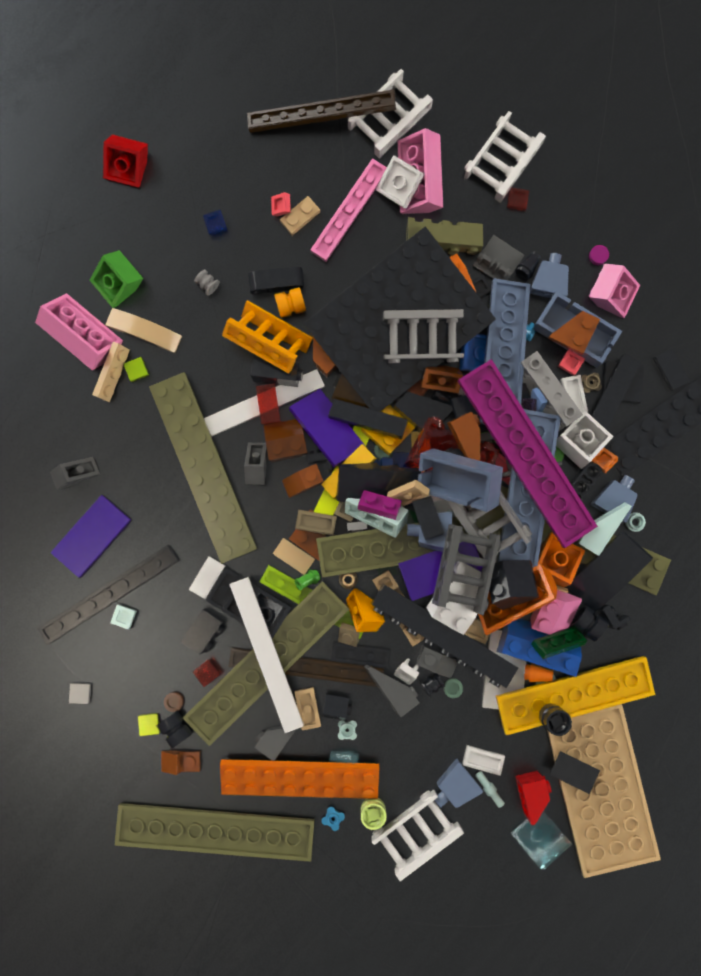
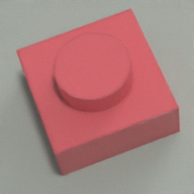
[271,192,291,217]
[558,349,585,376]

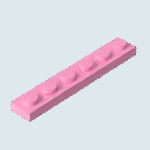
[310,158,387,262]

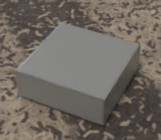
[69,683,91,704]

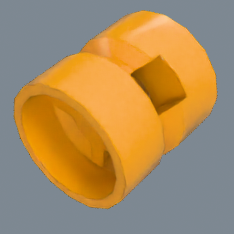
[274,287,306,318]

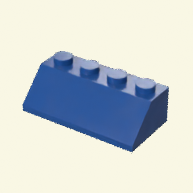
[496,618,582,677]

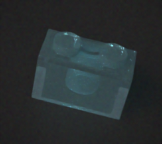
[512,811,572,870]

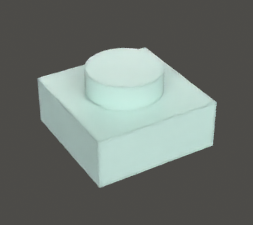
[110,604,137,630]

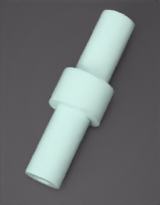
[475,771,505,808]

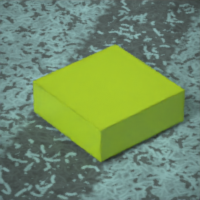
[124,357,149,382]

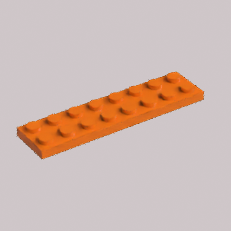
[220,759,379,799]

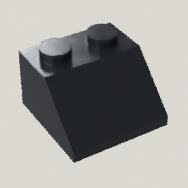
[489,560,539,610]

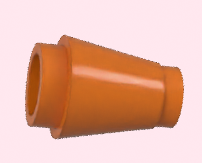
[524,663,554,682]

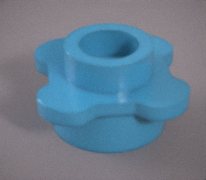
[526,322,535,341]
[322,807,345,831]

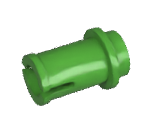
[294,570,320,590]

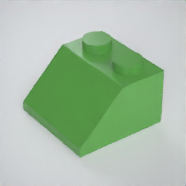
[90,250,143,308]

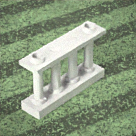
[348,69,433,159]
[464,111,546,203]
[371,790,464,881]

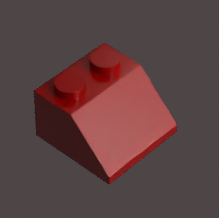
[103,134,148,188]
[515,770,552,825]

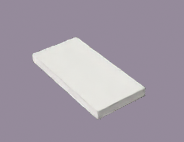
[482,630,527,709]

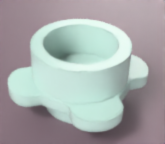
[338,720,357,740]

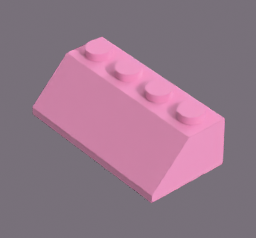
[397,128,443,214]
[35,293,123,371]

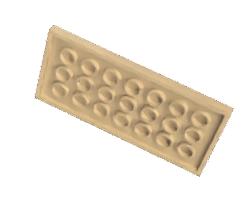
[547,704,661,878]

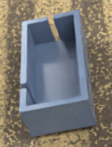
[534,291,622,368]
[418,449,503,512]

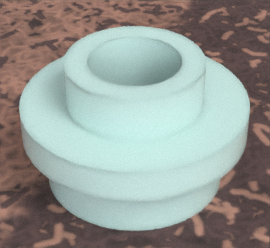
[626,513,646,532]

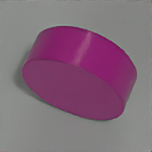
[589,245,609,265]

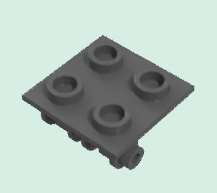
[473,235,525,280]

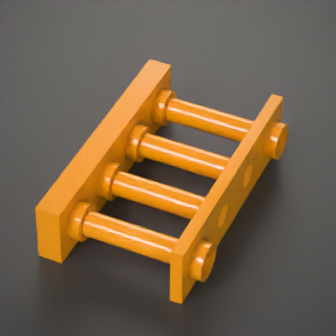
[222,300,313,374]

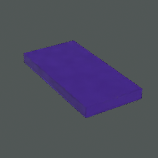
[289,389,364,468]
[50,495,131,578]
[398,542,482,601]

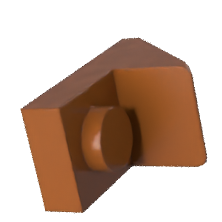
[161,750,201,775]

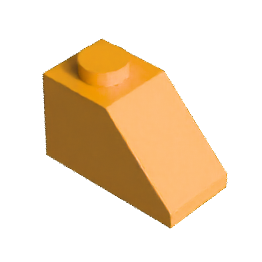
[346,588,385,632]

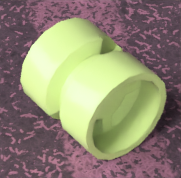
[361,798,386,830]

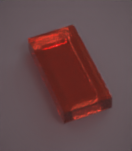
[256,383,281,425]

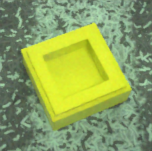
[138,713,160,736]

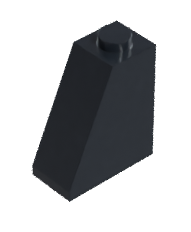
[250,354,303,387]
[394,391,453,440]

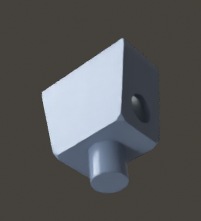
[530,253,569,298]
[590,475,638,524]
[407,512,452,552]
[435,759,483,808]

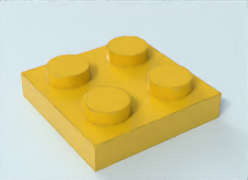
[361,405,415,455]

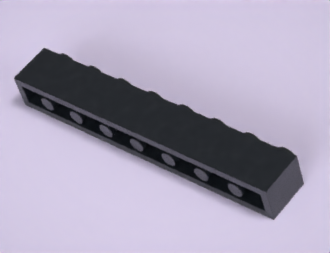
[371,584,518,688]

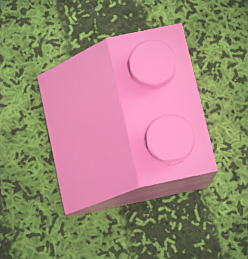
[589,264,640,318]
[530,590,582,635]

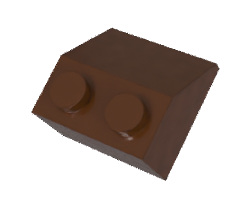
[264,419,308,463]

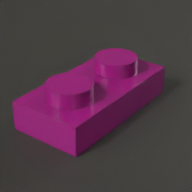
[358,490,402,520]

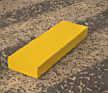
[321,444,377,499]

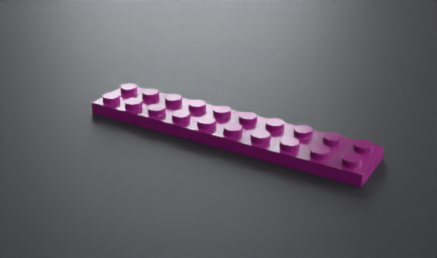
[457,359,598,548]

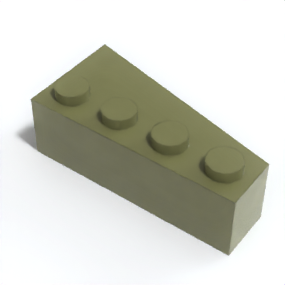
[406,217,483,255]

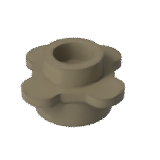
[581,373,602,393]

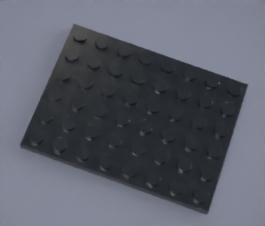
[303,226,496,412]

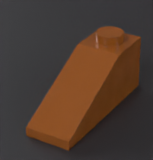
[447,412,480,461]

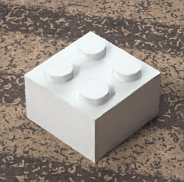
[556,410,614,469]

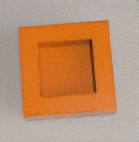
[591,447,618,473]

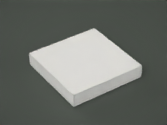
[376,155,425,209]

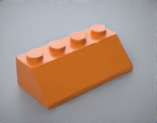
[478,564,557,635]

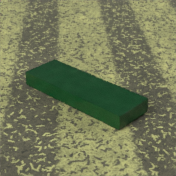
[531,627,587,659]

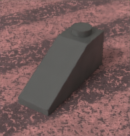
[364,665,419,717]

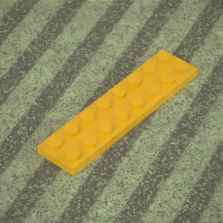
[495,656,655,735]

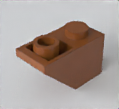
[313,337,337,377]

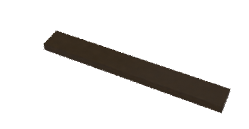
[247,89,396,133]
[228,647,384,687]

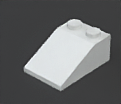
[426,562,481,635]

